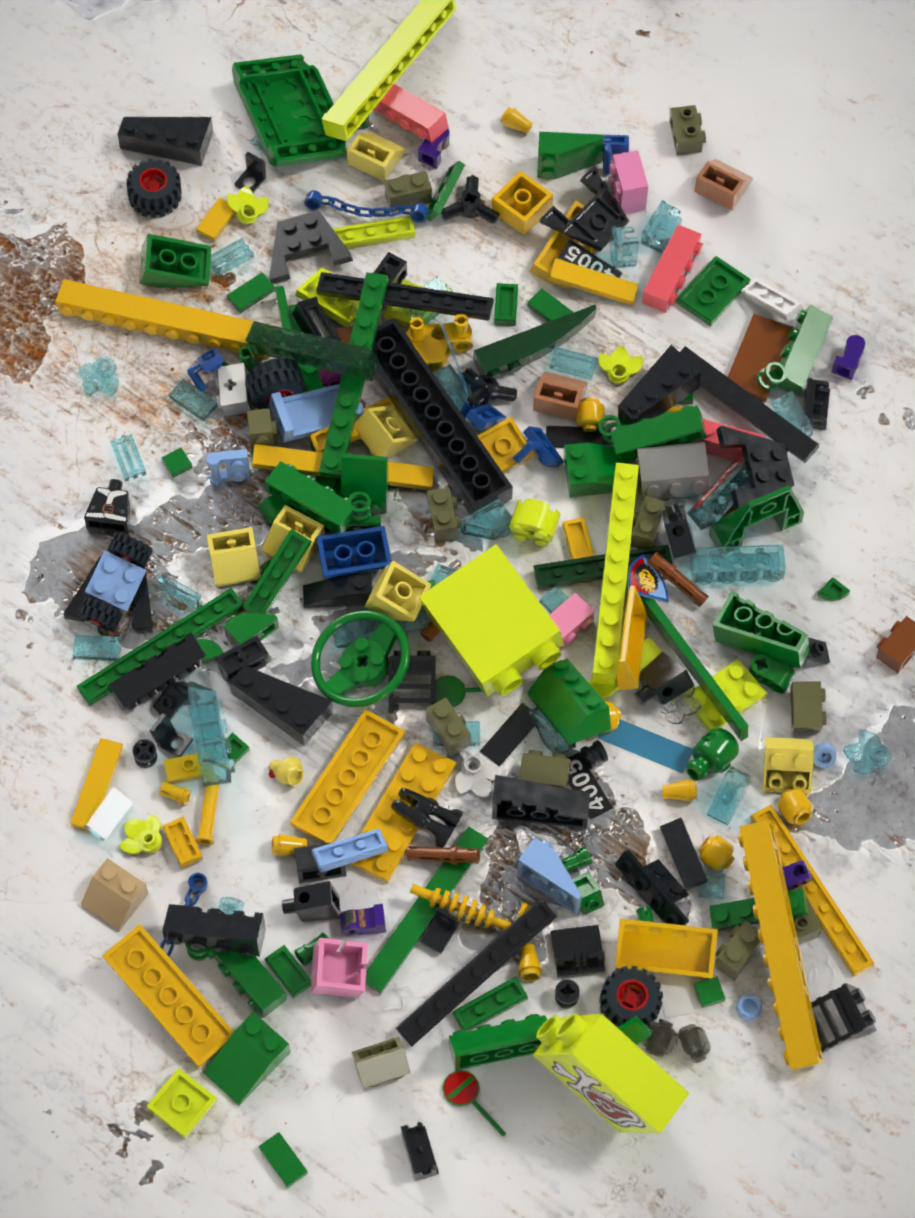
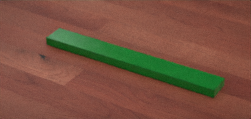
[76,588,244,706]
[639,595,748,741]
[365,826,489,994]

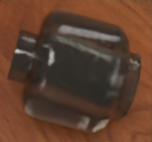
[642,1019,678,1058]
[675,1024,711,1063]

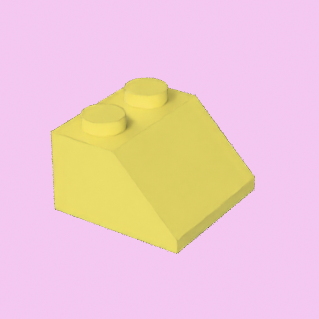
[354,405,418,458]
[365,560,431,622]

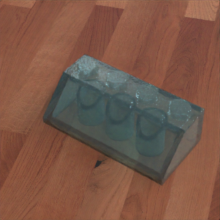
[187,681,235,787]

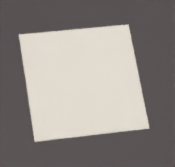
[655,974,708,1019]

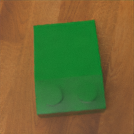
[537,131,604,179]
[139,234,212,288]
[563,443,637,497]
[341,453,389,514]
[203,1012,291,1106]

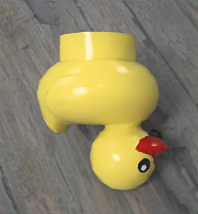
[269,757,304,786]

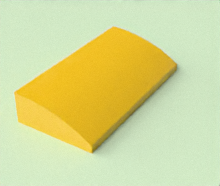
[530,200,595,289]
[616,586,647,690]
[615,918,718,978]

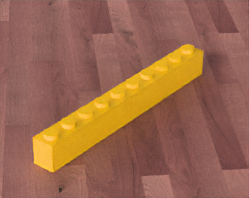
[56,279,276,359]
[738,820,824,1070]

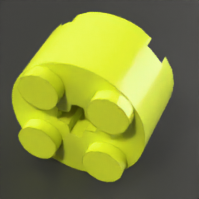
[509,499,561,547]

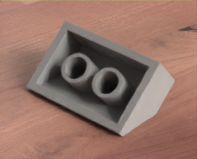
[637,442,709,501]

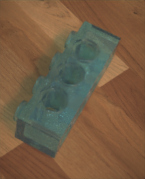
[690,545,786,585]

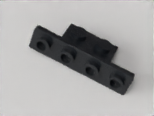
[615,850,689,925]

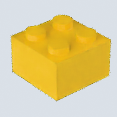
[492,171,553,236]

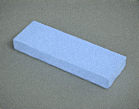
[312,828,388,873]

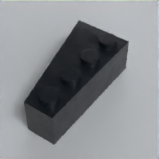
[117,117,213,166]
[618,344,701,425]
[107,632,206,711]
[230,665,333,746]
[492,775,590,828]
[162,904,266,958]

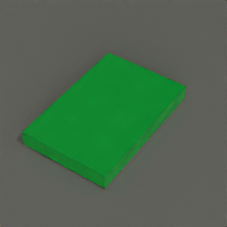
[676,256,751,326]

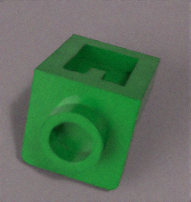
[572,872,604,915]

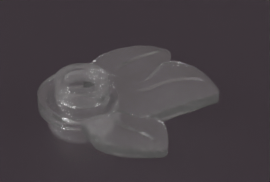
[658,687,702,724]

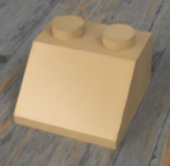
[81,858,149,931]

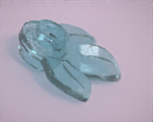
[78,356,119,397]
[843,730,891,774]

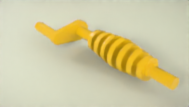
[410,884,552,930]

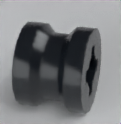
[132,739,158,768]
[580,740,608,769]
[555,979,580,1009]

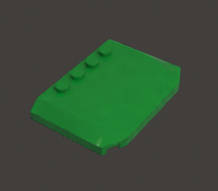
[232,54,346,167]

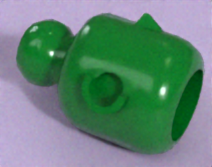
[686,728,739,781]

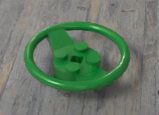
[311,610,410,707]

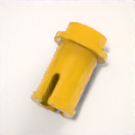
[159,781,191,805]

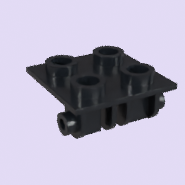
[550,925,606,977]

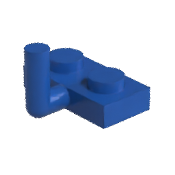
[603,135,629,174]
[187,347,225,392]
[460,401,506,430]
[513,426,564,467]

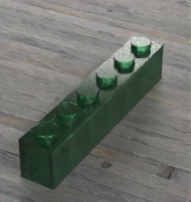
[245,321,380,381]

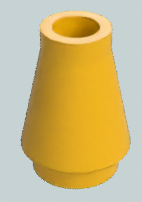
[500,107,533,134]
[662,778,697,802]
[272,833,307,857]
[518,944,542,982]

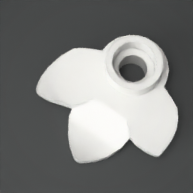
[455,755,501,799]

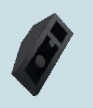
[303,573,372,608]

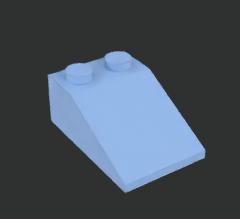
[517,838,581,916]

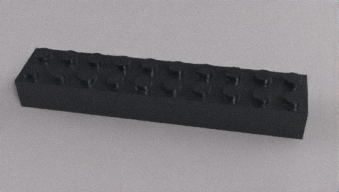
[368,318,513,520]

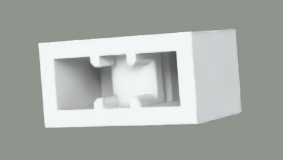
[215,363,252,416]

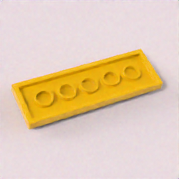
[290,709,406,844]
[350,742,456,883]
[102,924,234,1068]

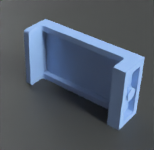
[269,384,364,443]

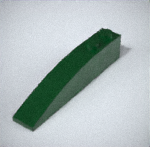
[473,305,597,380]

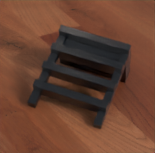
[389,650,436,712]
[811,983,877,1053]

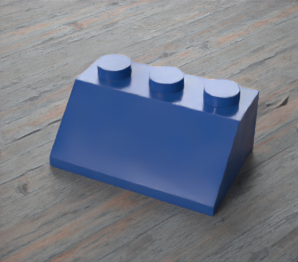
[317,526,392,578]

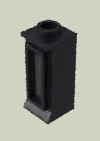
[292,296,341,357]

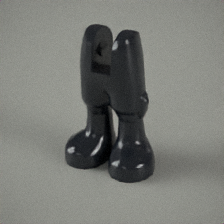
[391,787,464,847]

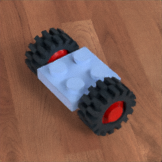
[77,532,153,632]

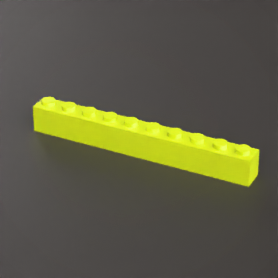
[322,0,456,142]
[591,463,639,686]

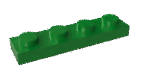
[243,529,312,614]
[709,889,808,931]

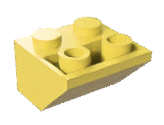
[347,131,406,181]
[262,505,325,573]
[207,527,261,587]
[763,737,814,794]

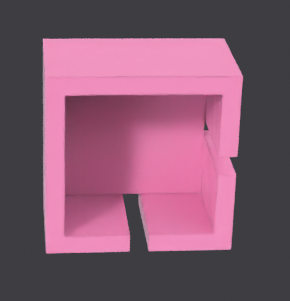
[608,151,648,214]
[310,938,368,998]

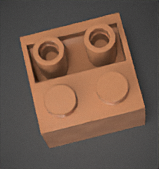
[694,159,753,210]
[533,372,588,421]

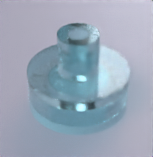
[219,897,244,915]

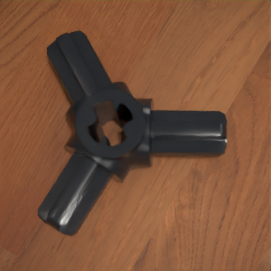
[441,175,500,224]
[462,368,517,407]

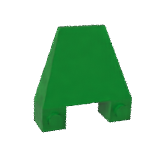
[709,485,804,557]

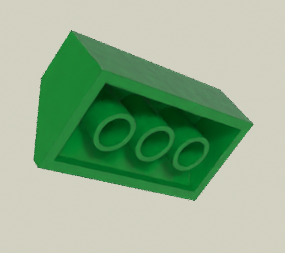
[527,658,611,745]
[449,1014,547,1071]

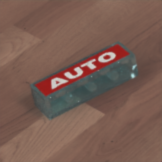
[687,456,750,530]

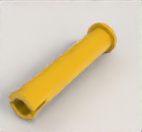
[195,773,221,846]

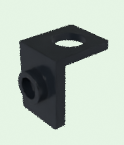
[234,152,267,193]
[788,637,830,668]
[153,681,199,721]
[150,713,193,757]
[421,907,458,954]

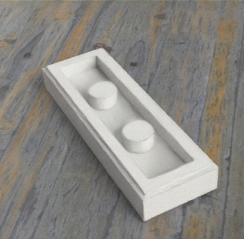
[741,278,803,322]

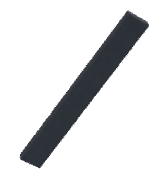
[316,272,494,321]
[680,346,820,463]
[395,898,557,1047]

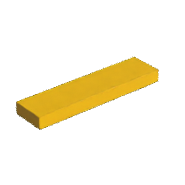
[549,258,638,306]
[70,738,123,832]

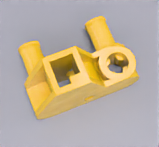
[406,314,473,374]

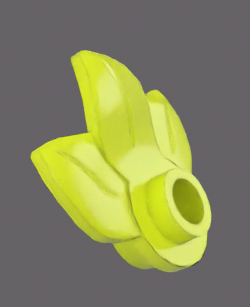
[227,186,269,224]
[599,345,643,384]
[119,815,162,855]

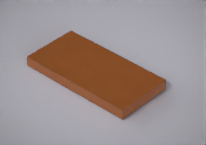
[728,314,793,402]

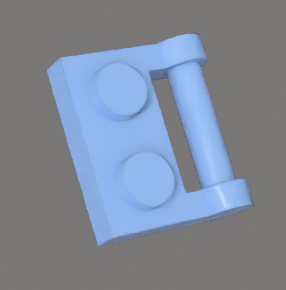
[206,449,250,486]

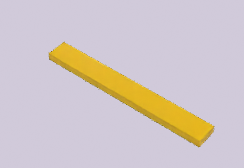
[252,444,434,490]
[750,805,874,977]

